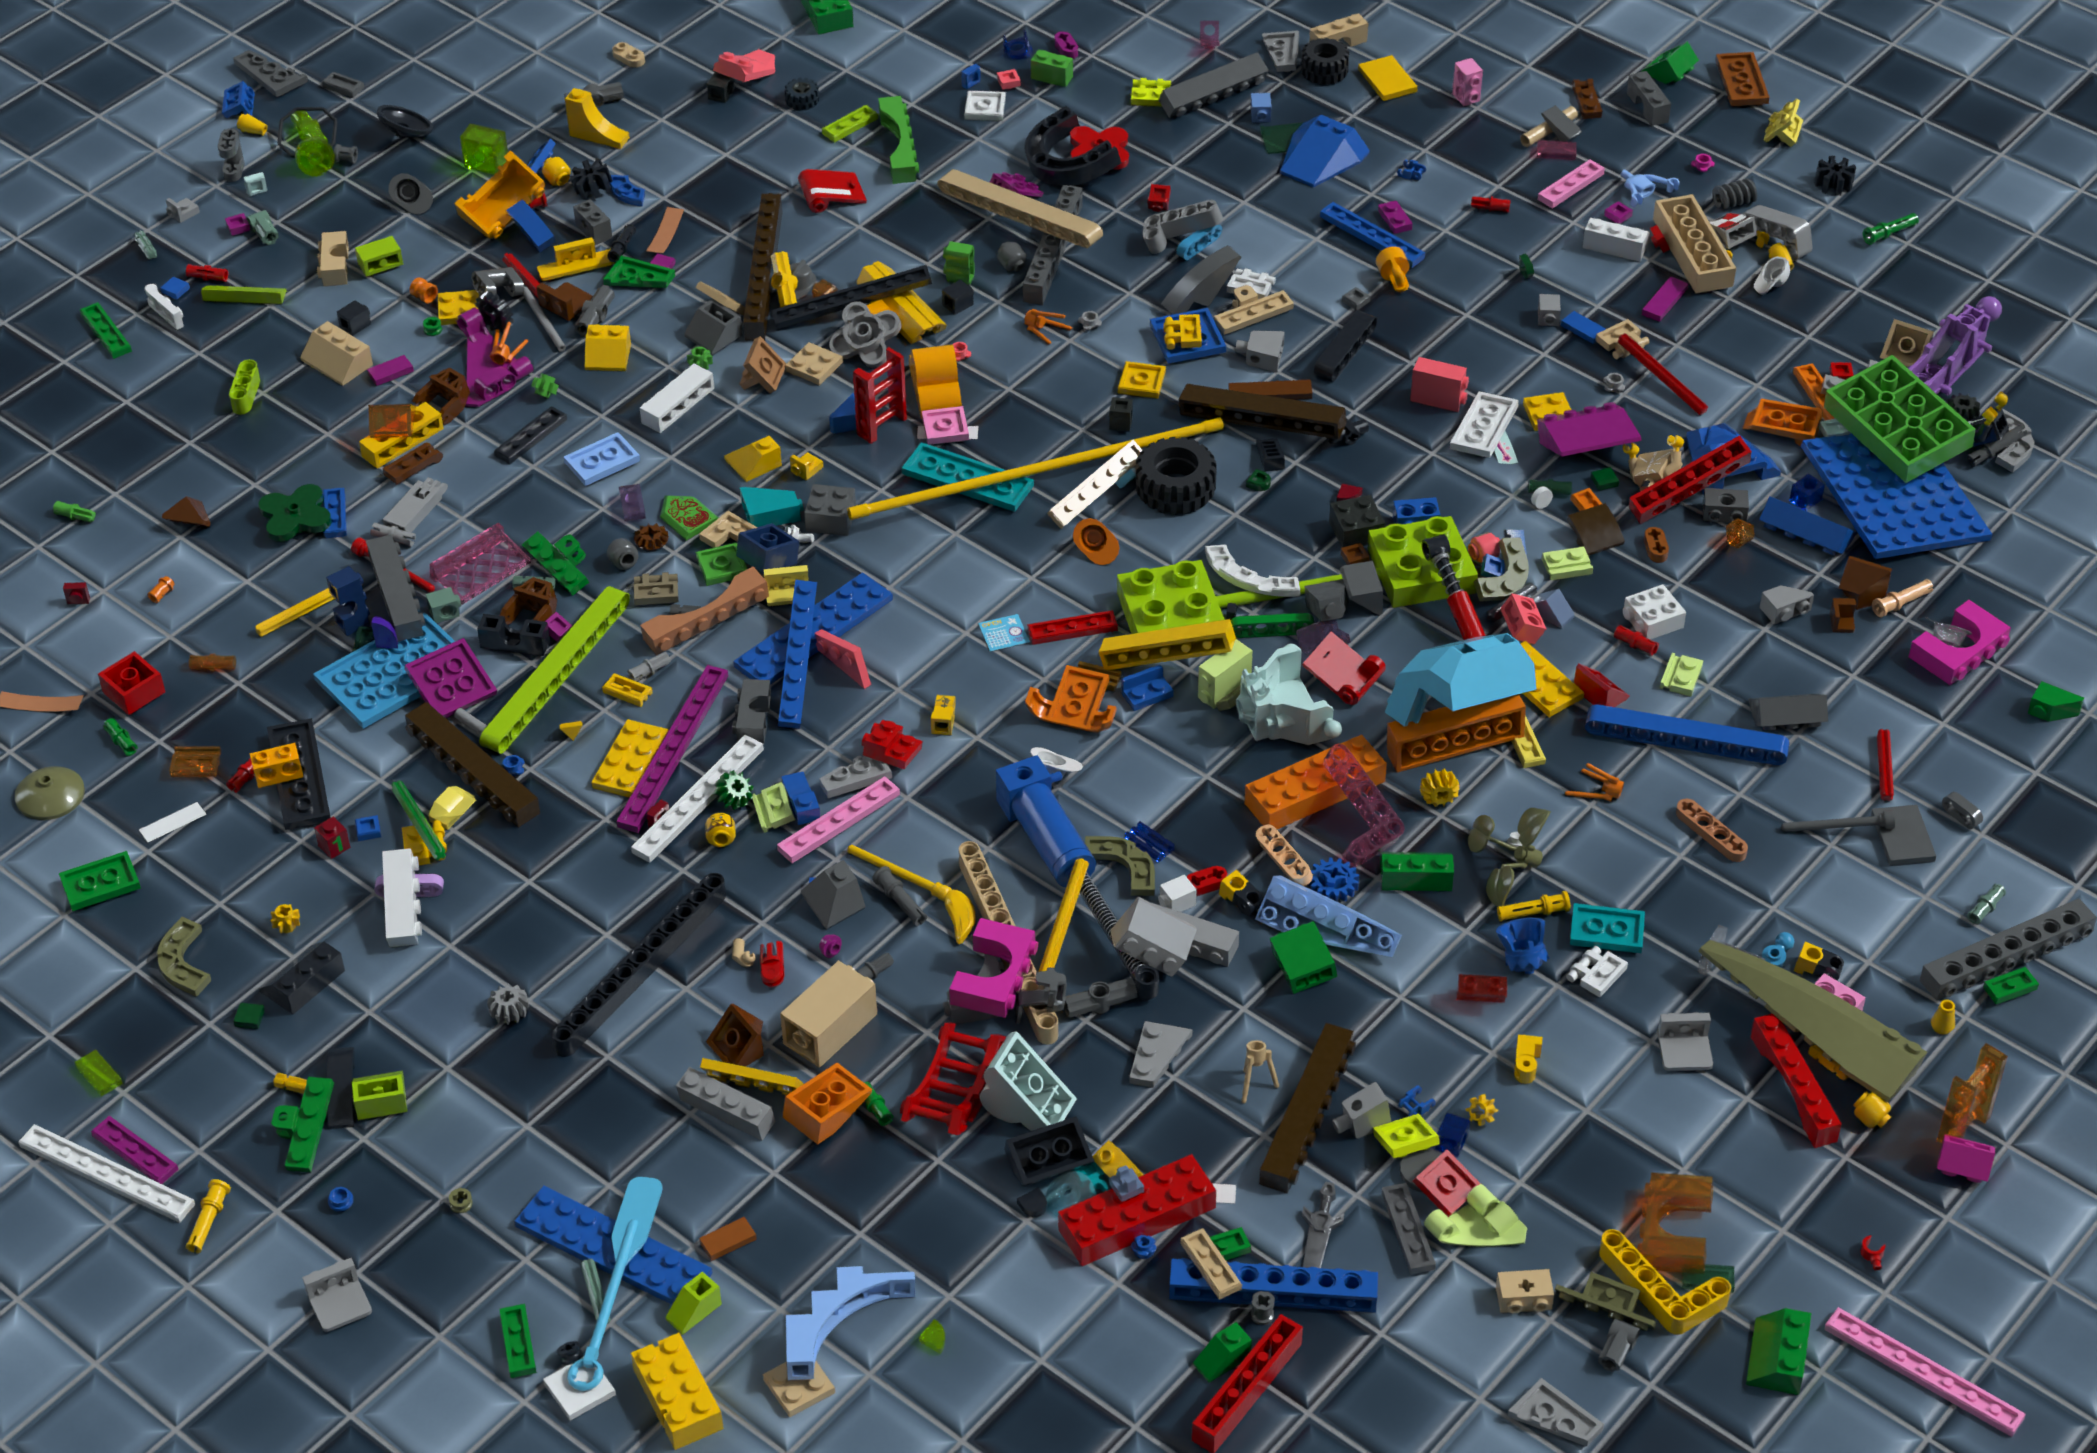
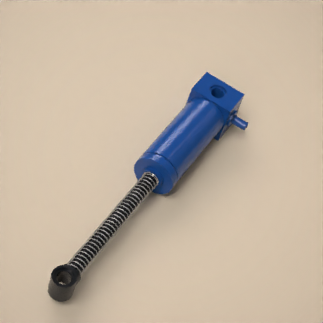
[996,755,1159,1000]

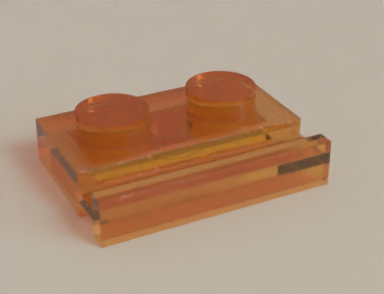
[169,746,221,777]

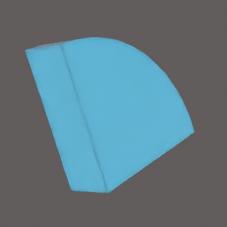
[1116,467,1136,488]

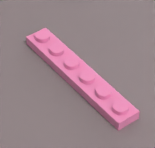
[777,776,900,863]

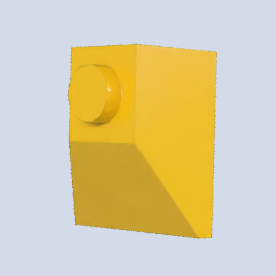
[724,436,782,482]

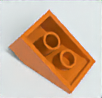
[782,1063,872,1144]

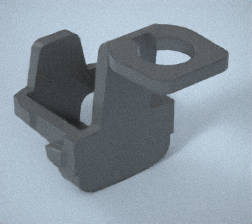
[1015,967,1067,1024]

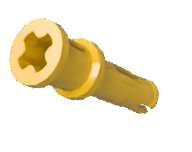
[1497,891,1571,921]
[186,1179,231,1253]

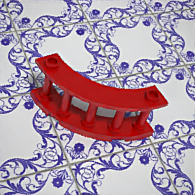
[900,1022,1006,1135]

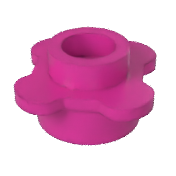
[1691,154,1715,172]

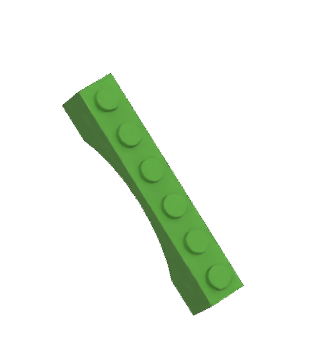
[878,96,919,184]

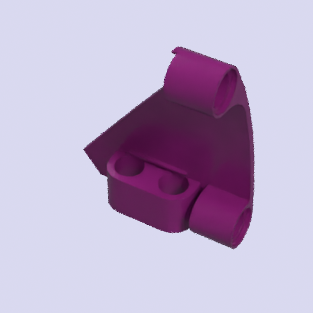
[457,307,533,407]

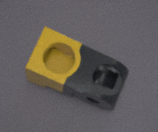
[1219,870,1264,916]
[1793,942,1844,980]

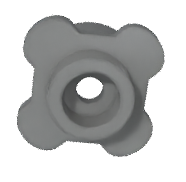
[1078,311,1102,330]
[1603,373,1625,392]

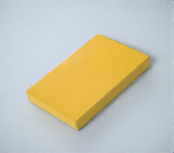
[1358,55,1418,101]

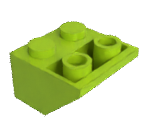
[352,1071,408,1120]

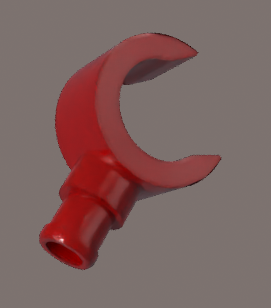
[1860,1235,1886,1271]

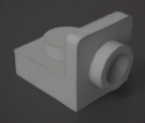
[166,198,200,223]

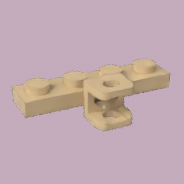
[1214,285,1294,335]

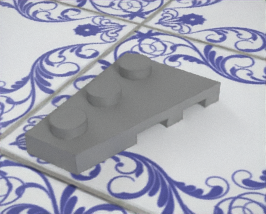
[1262,31,1300,72]
[819,755,892,798]
[1129,1021,1192,1088]
[1507,1378,1604,1447]

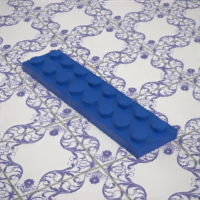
[733,572,893,685]
[514,1186,712,1305]

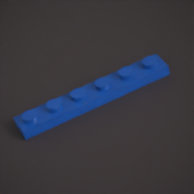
[1320,202,1425,268]

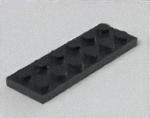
[267,718,331,830]

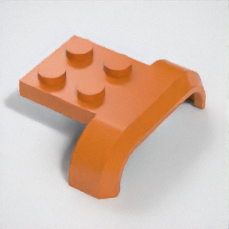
[1025,665,1117,732]

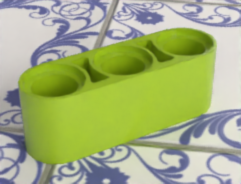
[229,360,260,415]

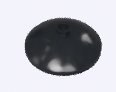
[376,105,433,138]

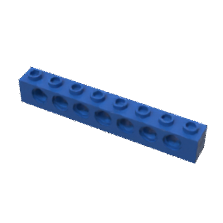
[1169,1258,1378,1313]

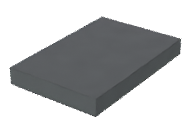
[1871,805,1936,866]

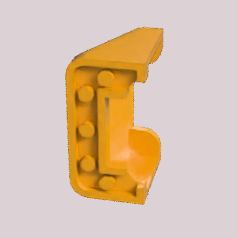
[454,150,545,239]

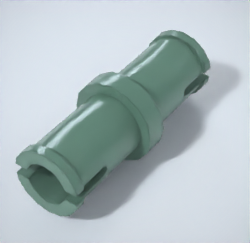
[1967,883,2006,925]

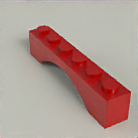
[1751,1014,1841,1148]

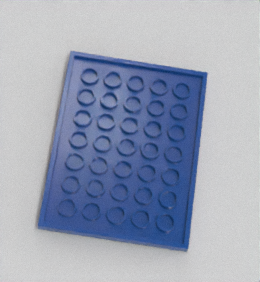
[1801,433,1993,559]

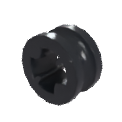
[557,1341,583,1365]

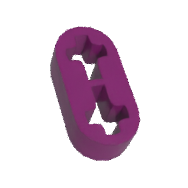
[1054,31,1078,59]

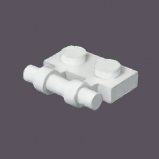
[1227,268,1276,299]
[1566,946,1628,997]

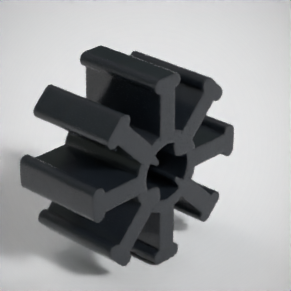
[1814,156,1856,196]
[570,159,613,199]

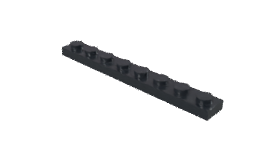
[771,265,932,330]

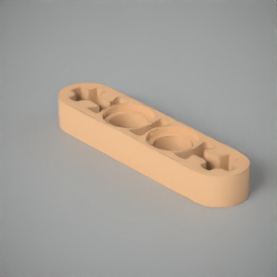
[1256,825,1313,886]

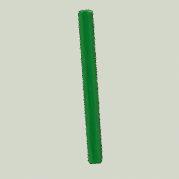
[391,780,446,860]

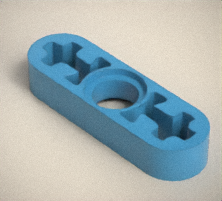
[1176,224,1222,260]

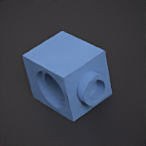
[1250,93,1271,123]

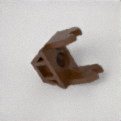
[412,368,470,425]
[500,577,557,625]

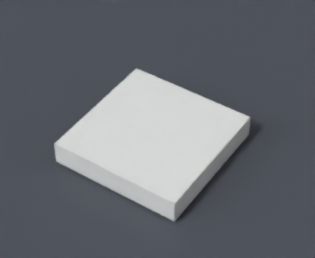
[965,91,1006,121]
[543,1357,616,1421]

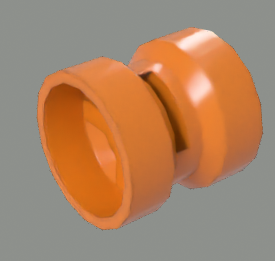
[409,277,438,304]

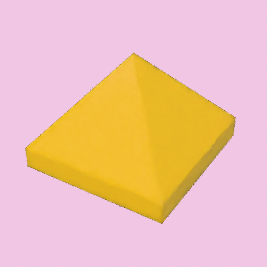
[560,721,583,741]

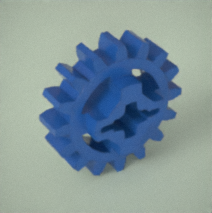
[1308,858,1359,902]

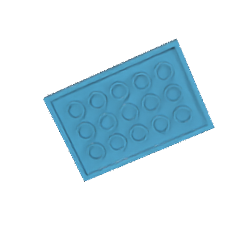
[313,613,455,729]

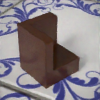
[1830,598,1856,633]

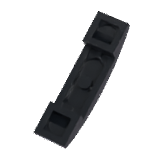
[327,1047,355,1130]

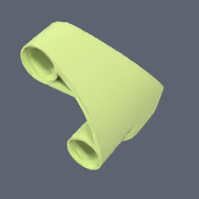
[1424,1184,1527,1247]

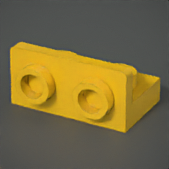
[1093,1140,1144,1178]

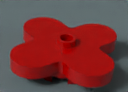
[1070,126,1129,169]

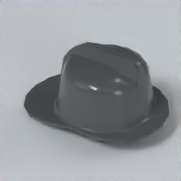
[389,174,433,214]
[790,259,816,300]

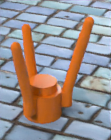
[1024,309,1072,344]
[490,322,528,365]
[1565,763,1624,802]

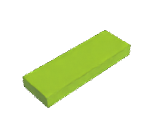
[822,105,878,143]

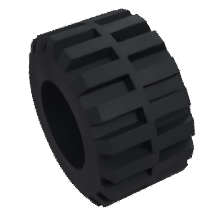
[1301,38,1349,85]

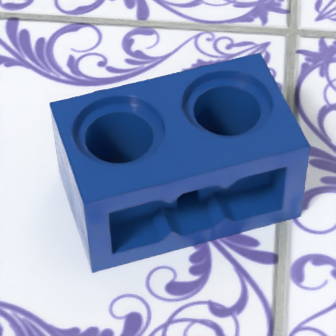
[1393,497,1441,525]

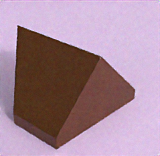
[162,496,211,527]

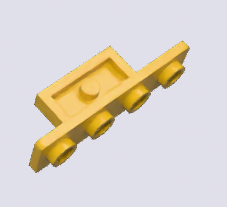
[537,237,617,281]

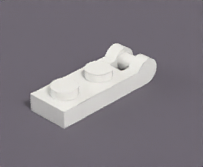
[145,284,184,330]

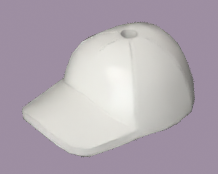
[1754,257,1790,295]

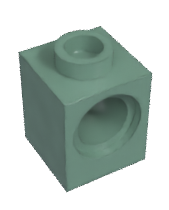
[425,587,461,623]

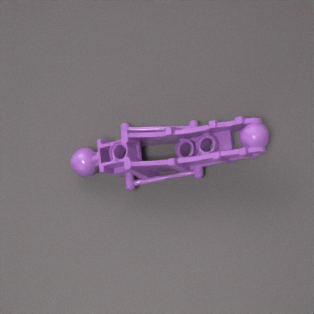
[1908,296,2002,396]

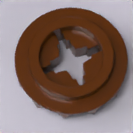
[634,523,669,550]

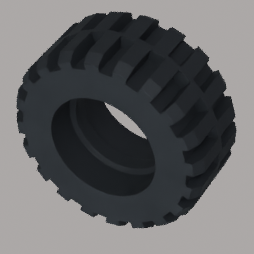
[1135,437,1217,515]

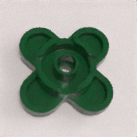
[259,484,332,542]

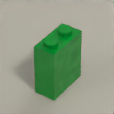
[1270,921,1338,994]

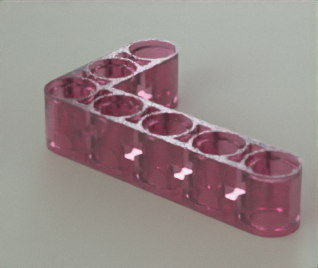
[1324,744,1405,867]

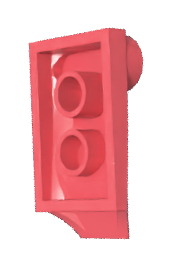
[713,49,775,82]

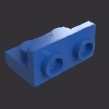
[222,81,255,119]
[1121,665,1174,711]

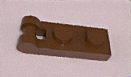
[1572,79,1602,119]
[383,442,443,485]

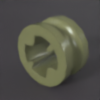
[449,1188,473,1213]

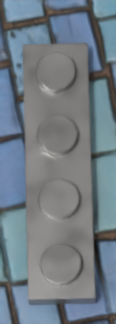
[1382,1183,1436,1275]

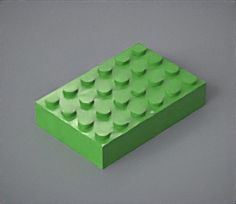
[1824,355,1975,483]

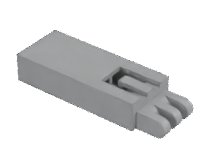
[383,478,448,533]

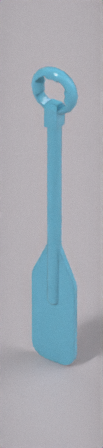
[567,1177,663,1391]

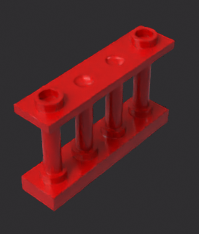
[853,347,907,444]

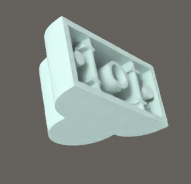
[980,1031,1077,1131]

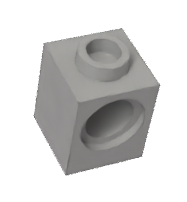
[1538,294,1561,326]

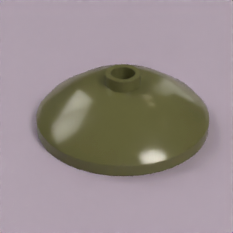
[14,766,85,820]

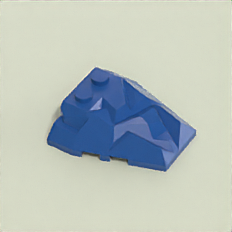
[1686,423,1781,495]

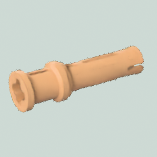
[1872,579,1933,618]

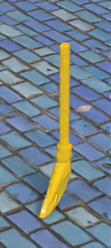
[847,845,976,945]

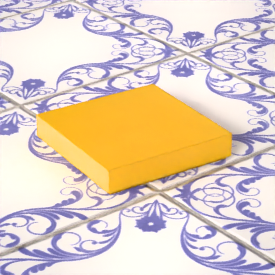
[1118,361,1166,399]

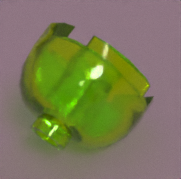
[295,136,335,177]

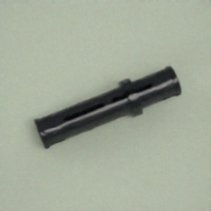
[607,224,636,263]

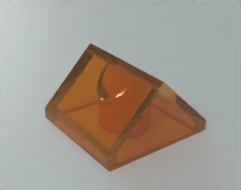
[368,404,416,438]

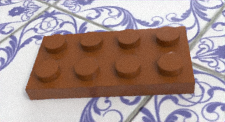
[1715,52,1770,106]

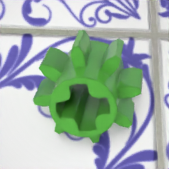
[687,347,713,370]
[531,374,559,398]

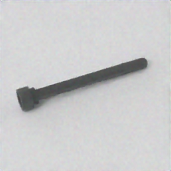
[1781,810,1895,832]

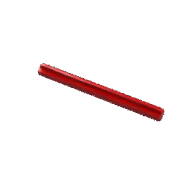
[1618,333,1708,415]

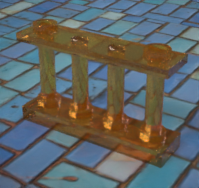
[1937,1043,2008,1143]

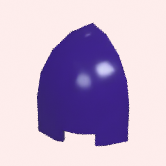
[371,616,398,649]

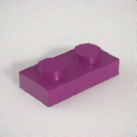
[1378,201,1413,234]

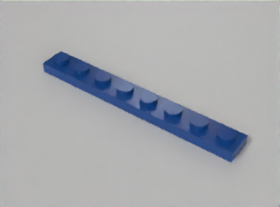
[778,580,817,729]

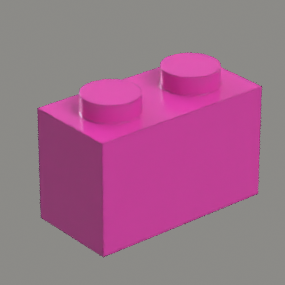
[1937,1134,1995,1183]

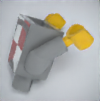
[1709,213,1769,260]

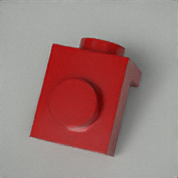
[1147,184,1171,212]

